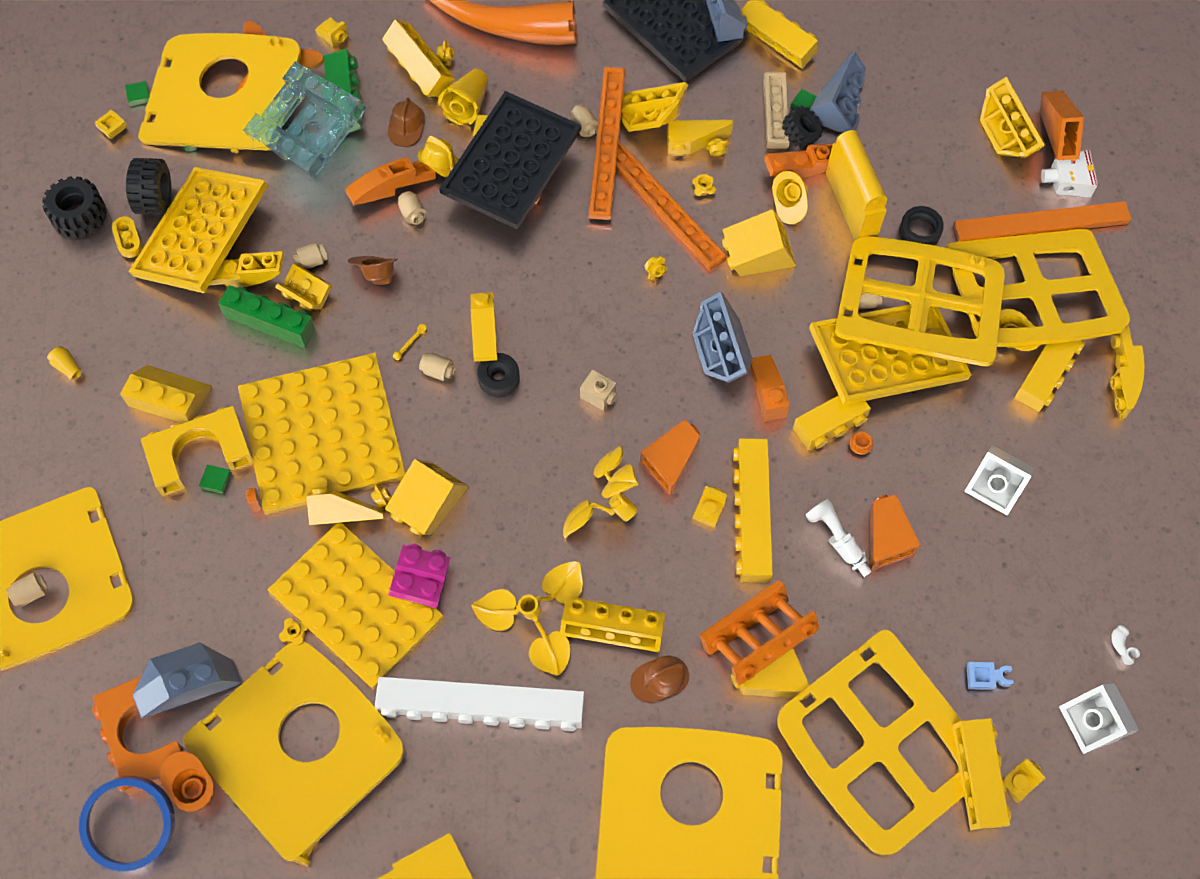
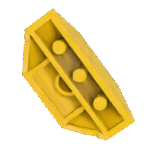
[980,77,1045,158]
[621,82,688,132]

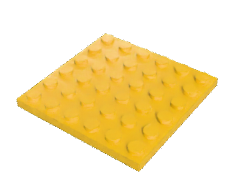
[238,353,406,515]

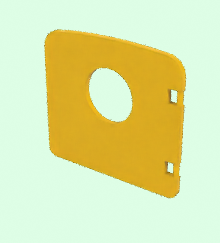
[138,33,301,151]
[0,487,134,671]
[183,642,404,862]
[596,727,782,879]

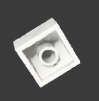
[965,445,1035,515]
[1059,683,1139,754]

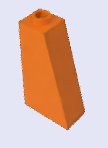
[1040,90,1084,160]

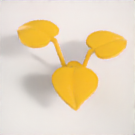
[563,445,639,540]
[471,562,583,676]

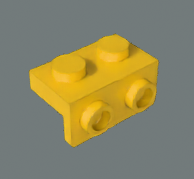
[275,264,333,311]

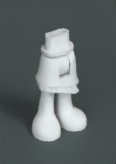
[806,499,872,577]

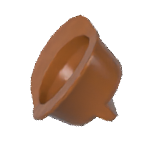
[388,97,425,147]
[348,256,398,285]
[630,655,690,703]

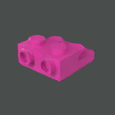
[388,543,451,608]

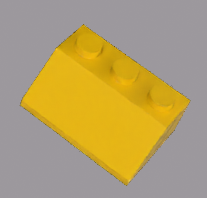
[120,365,212,423]

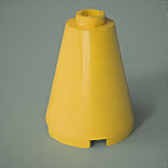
[438,69,489,126]

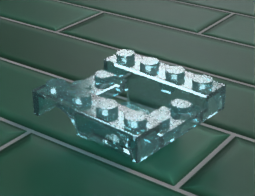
[243,61,367,179]

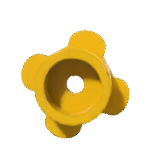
[437,40,454,66]
[706,138,729,156]
[692,174,716,196]
[645,256,667,280]
[371,484,392,509]
[279,618,308,645]

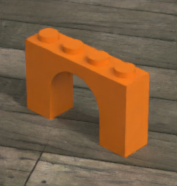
[92,676,185,796]

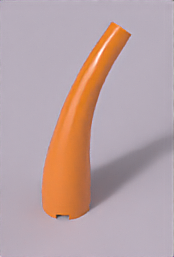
[429,0,577,45]

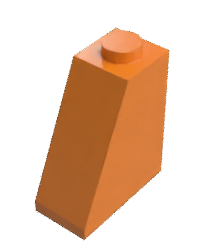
[640,419,700,495]
[869,494,921,570]

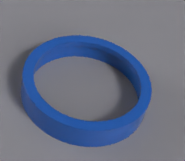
[79,776,175,872]

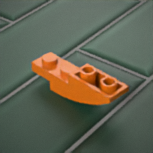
[764,143,833,178]
[345,157,436,206]

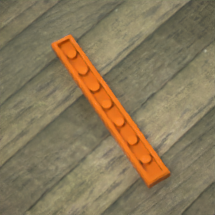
[589,67,626,220]
[616,140,727,271]
[953,201,1132,242]

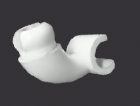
[1111,625,1140,665]

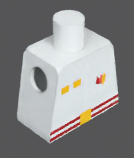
[1041,150,1098,197]

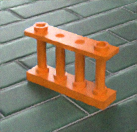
[699,580,820,686]

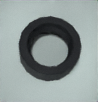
[899,206,944,246]

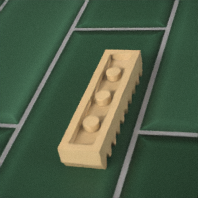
[763,72,790,149]

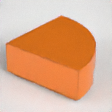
[246,487,262,512]

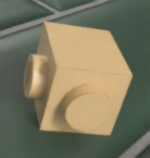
[580,370,618,411]

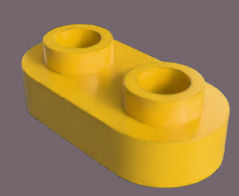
[112,216,142,258]

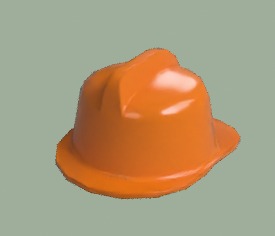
[160,751,214,812]

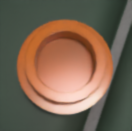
[849,432,873,455]

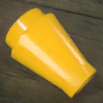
[47,346,82,380]

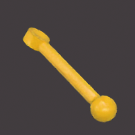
[393,324,427,360]

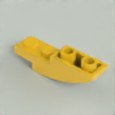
[209,251,284,288]
[1110,325,1145,419]

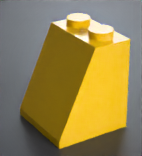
[722,209,796,276]
[385,459,469,536]

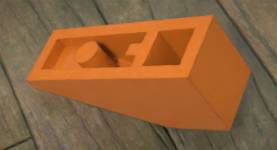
[750,355,790,422]

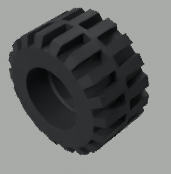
[126,158,171,215]
[42,176,107,238]

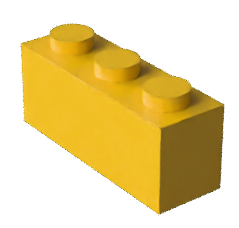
[793,395,871,451]

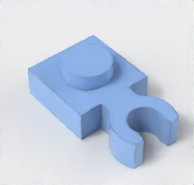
[966,662,1014,690]

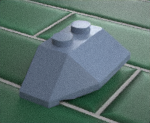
[693,292,752,383]
[133,643,242,719]

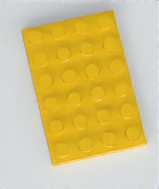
[129,167,268,293]
[809,304,971,405]
[267,522,444,690]

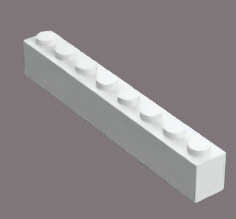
[375,677,584,731]

